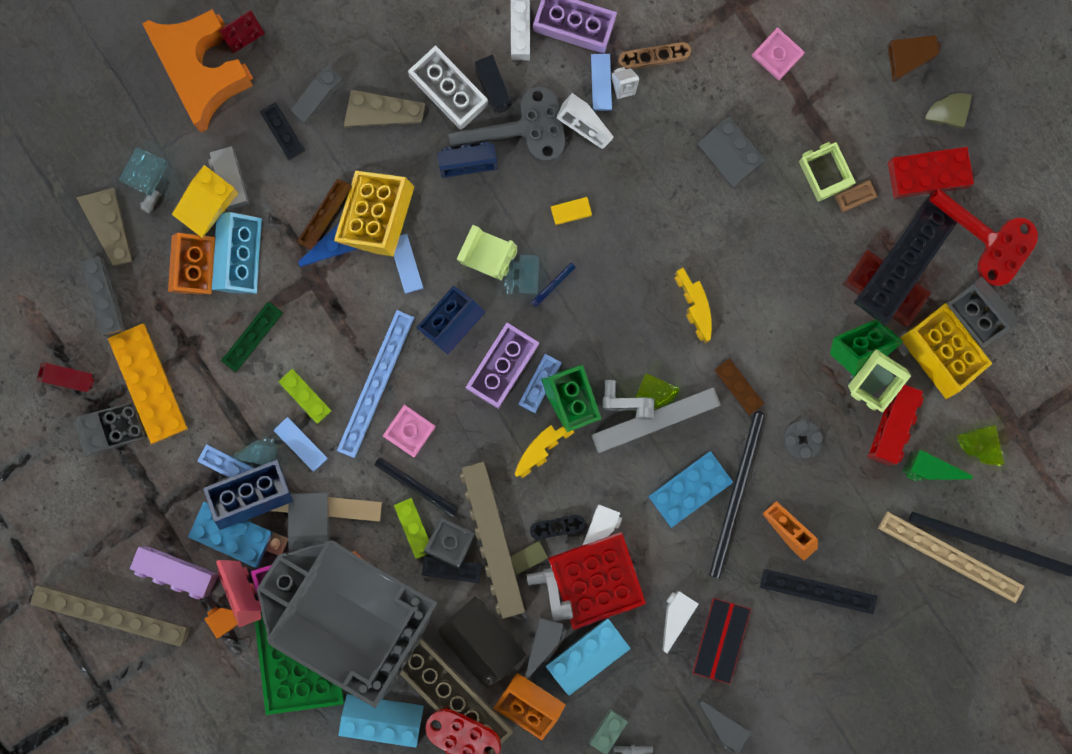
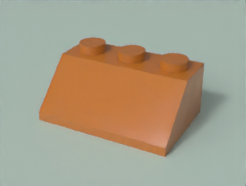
[168,233,215,294]
[493,673,566,740]

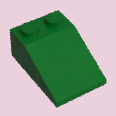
[830,319,903,377]
[541,365,602,432]
[902,450,973,482]

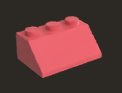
[216,560,262,627]

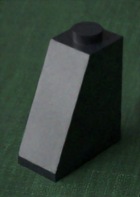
[475,54,511,113]

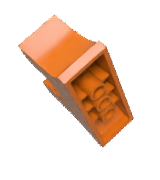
[142,9,253,133]

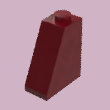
[36,363,94,392]

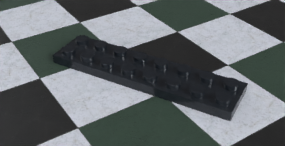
[854,193,957,326]

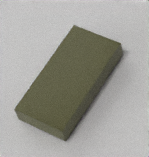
[511,541,548,575]

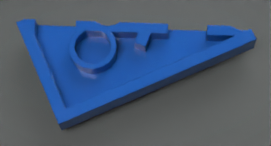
[298,223,358,268]

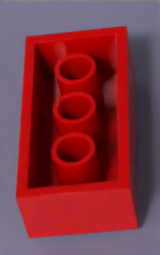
[888,147,974,199]
[867,384,924,466]

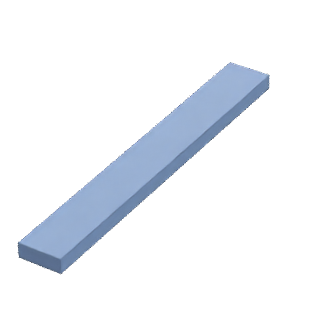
[337,310,415,458]

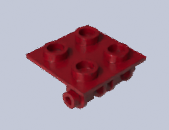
[219,10,265,54]

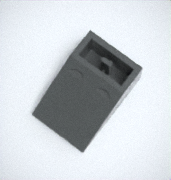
[73,402,146,458]

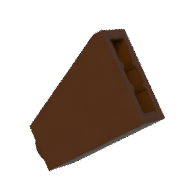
[887,35,941,82]

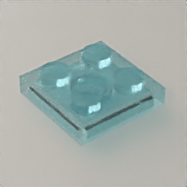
[119,147,169,196]

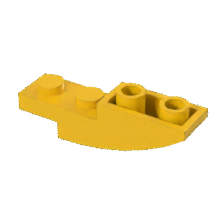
[674,268,712,343]
[515,425,575,478]

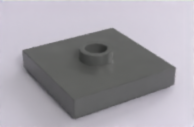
[424,517,476,569]

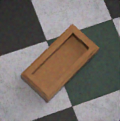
[835,180,878,213]

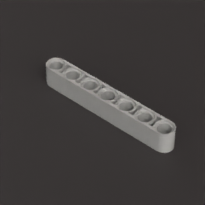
[591,387,721,453]

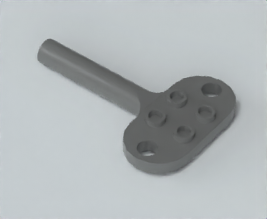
[448,87,565,162]

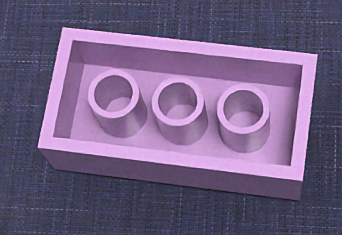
[533,0,617,54]
[466,323,539,410]
[130,546,219,600]

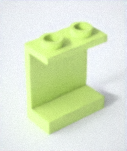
[457,225,517,281]

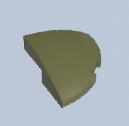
[924,93,972,129]

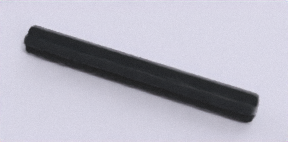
[374,457,458,516]

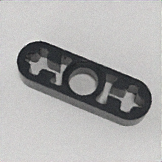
[530,515,585,540]

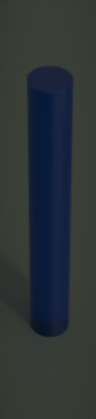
[531,263,576,308]

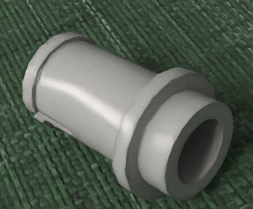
[140,188,161,214]

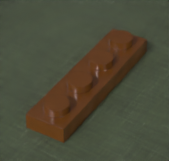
[296,178,352,250]

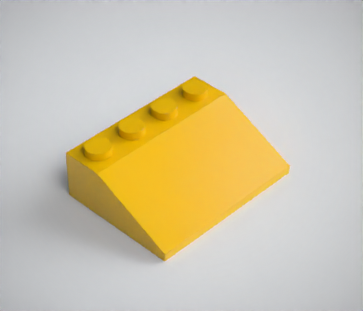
[334,171,415,257]
[900,303,992,399]

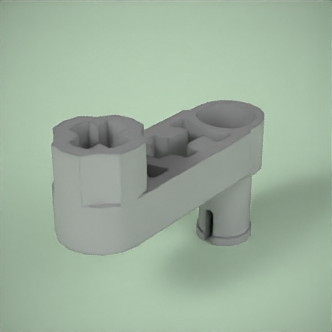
[602,380,654,420]
[527,568,573,621]

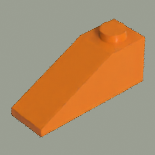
[763,501,818,561]

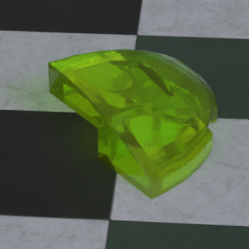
[634,373,680,411]
[957,424,1005,465]

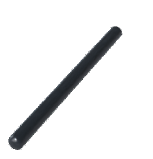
[709,411,765,579]
[908,511,1072,577]

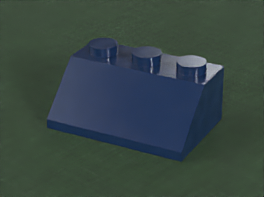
[437,142,498,178]
[416,285,485,355]

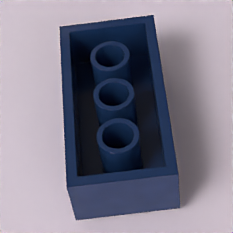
[203,460,294,530]

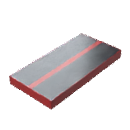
[692,598,751,684]

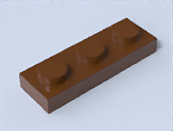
[714,358,764,416]

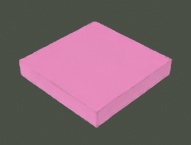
[752,27,805,81]
[383,404,436,458]

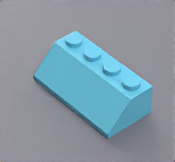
[212,212,262,294]
[546,618,631,696]
[338,694,424,748]

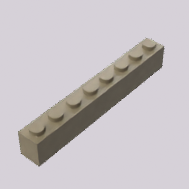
[460,462,526,619]
[30,584,191,647]

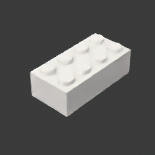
[408,45,488,130]

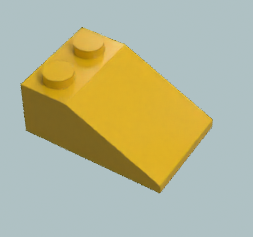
[172,165,239,238]

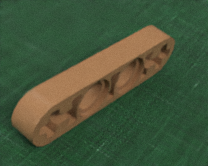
[618,42,691,69]

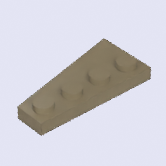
[344,90,426,128]
[76,188,133,267]

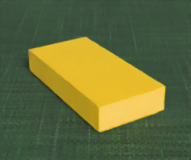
[551,197,592,226]

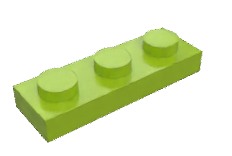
[278,369,332,424]
[394,498,429,559]

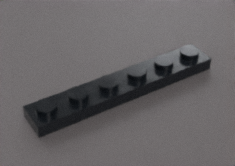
[759,569,878,615]

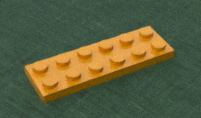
[108,324,188,444]

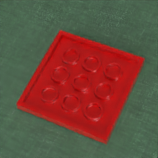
[548,532,646,630]

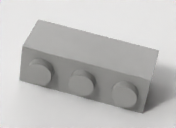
[208,146,250,210]

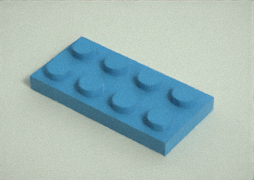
[648,451,733,528]
[188,502,273,568]

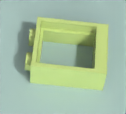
[799,142,856,202]
[848,350,911,412]

